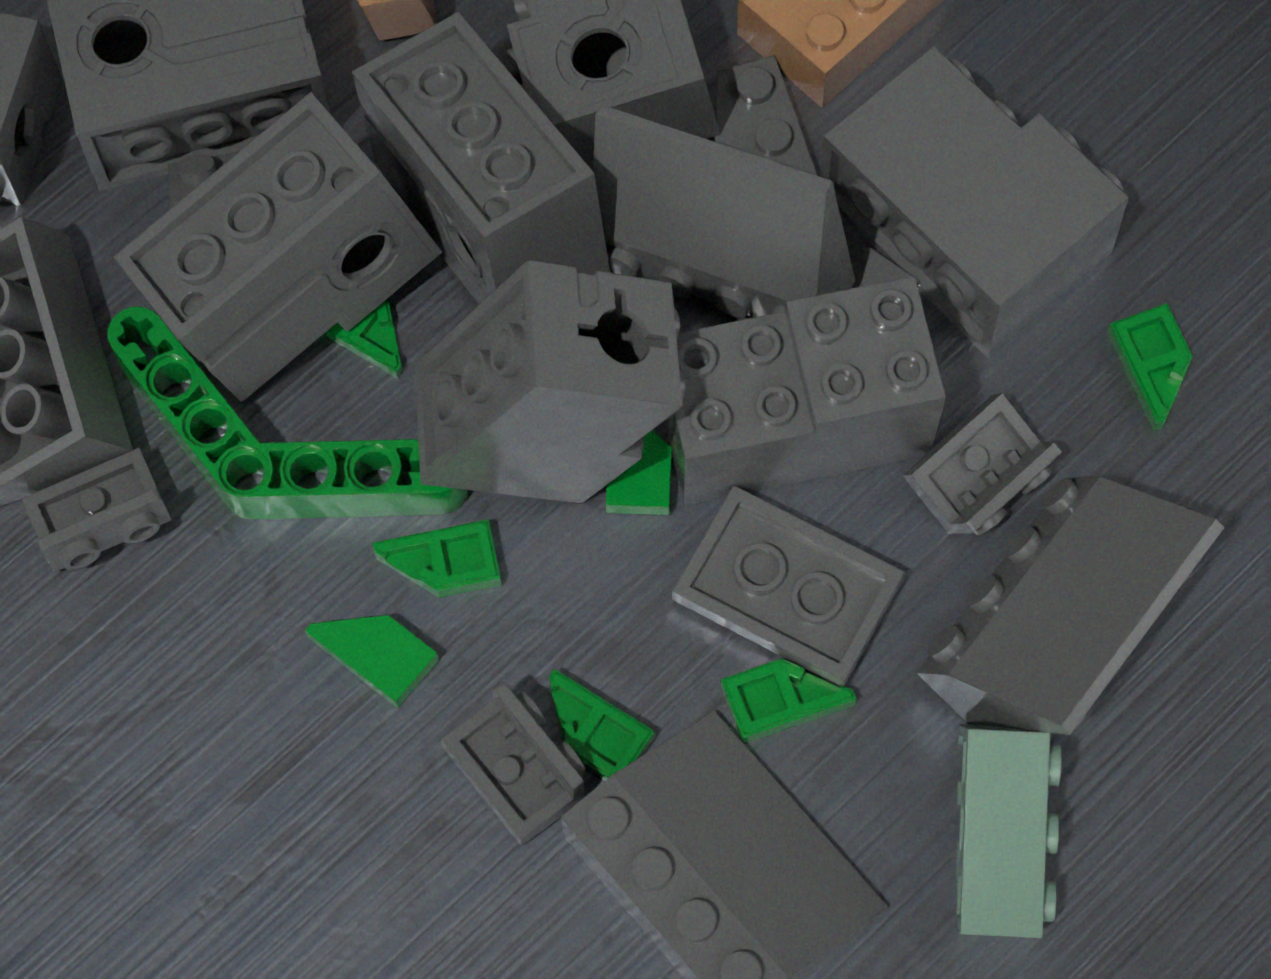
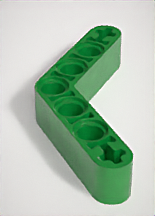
[107,306,469,520]

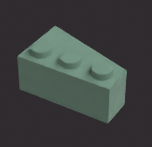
[955,724,1061,938]

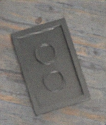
[672,485,905,687]

